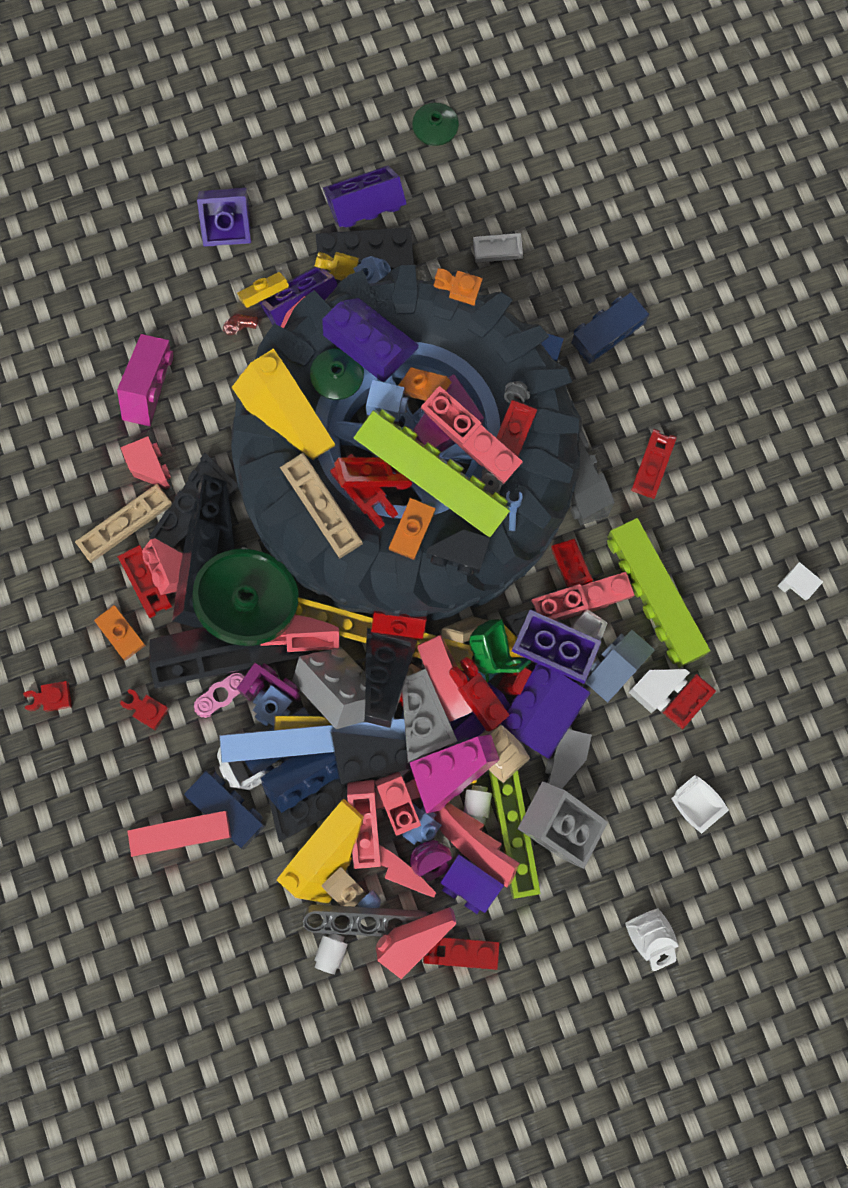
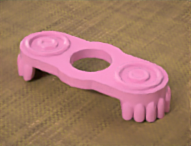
[194,672,245,718]

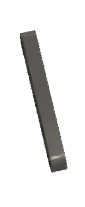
[303,904,430,937]

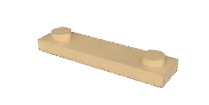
[280,453,363,559]
[75,484,172,563]

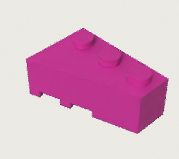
[117,334,173,426]
[410,734,500,814]

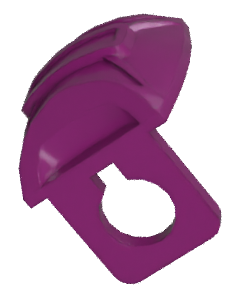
[410,840,452,881]

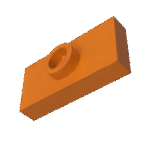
[398,367,452,401]
[389,498,436,560]
[94,605,146,661]

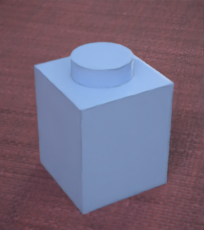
[366,380,409,422]

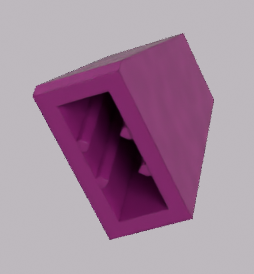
[413,374,484,452]

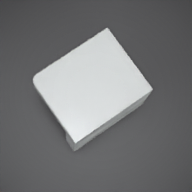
[778,562,823,600]
[571,609,607,640]

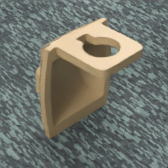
[479,725,530,783]

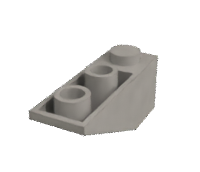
[545,729,592,789]

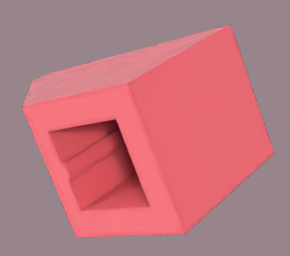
[120,437,171,489]
[142,539,183,595]
[374,772,421,836]

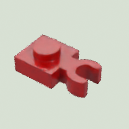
[23,681,72,712]
[120,689,169,731]

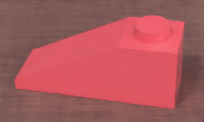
[347,780,381,869]
[376,907,457,979]

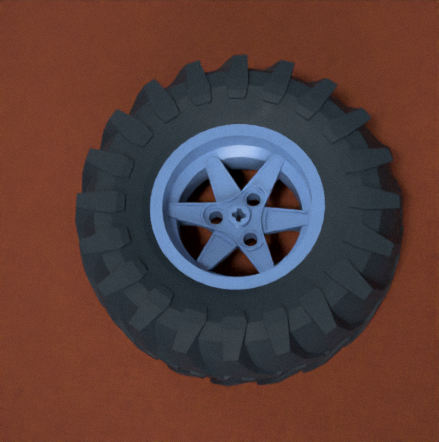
[231,265,582,621]

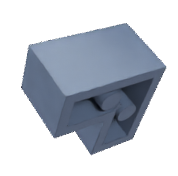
[585,630,655,703]

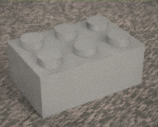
[292,647,365,729]
[518,781,608,869]

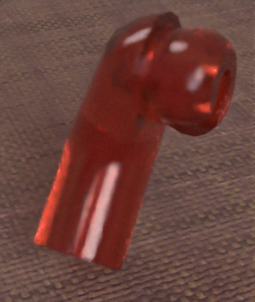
[223,314,258,335]

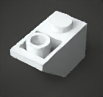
[629,669,690,713]

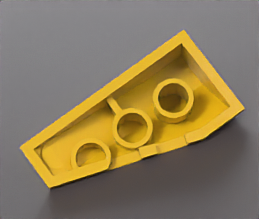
[232,348,335,460]
[277,799,364,904]

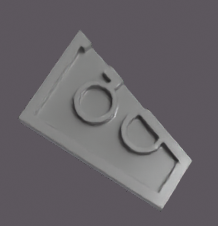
[402,669,457,763]

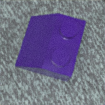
[197,188,251,247]
[440,855,504,914]

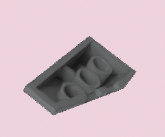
[570,430,615,526]

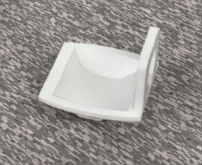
[217,748,268,790]
[671,775,729,834]
[625,908,679,971]

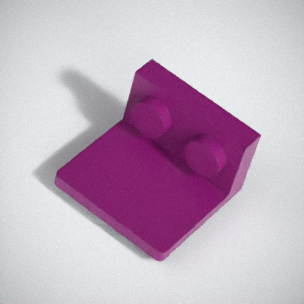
[236,663,301,703]

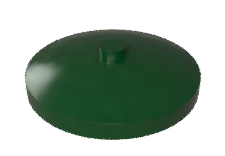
[192,549,298,646]

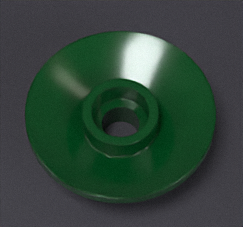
[412,103,459,146]
[310,348,364,400]

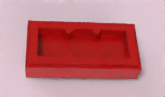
[551,538,593,588]
[371,611,426,639]
[497,668,532,695]
[662,674,716,729]

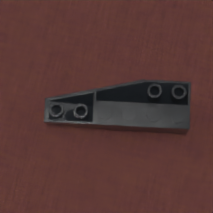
[172,474,235,628]
[149,628,310,689]

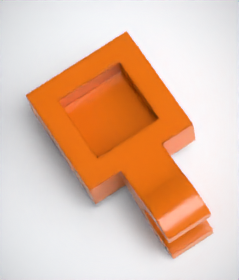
[434,268,483,305]

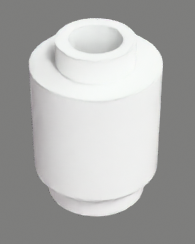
[463,785,492,825]
[315,934,348,975]

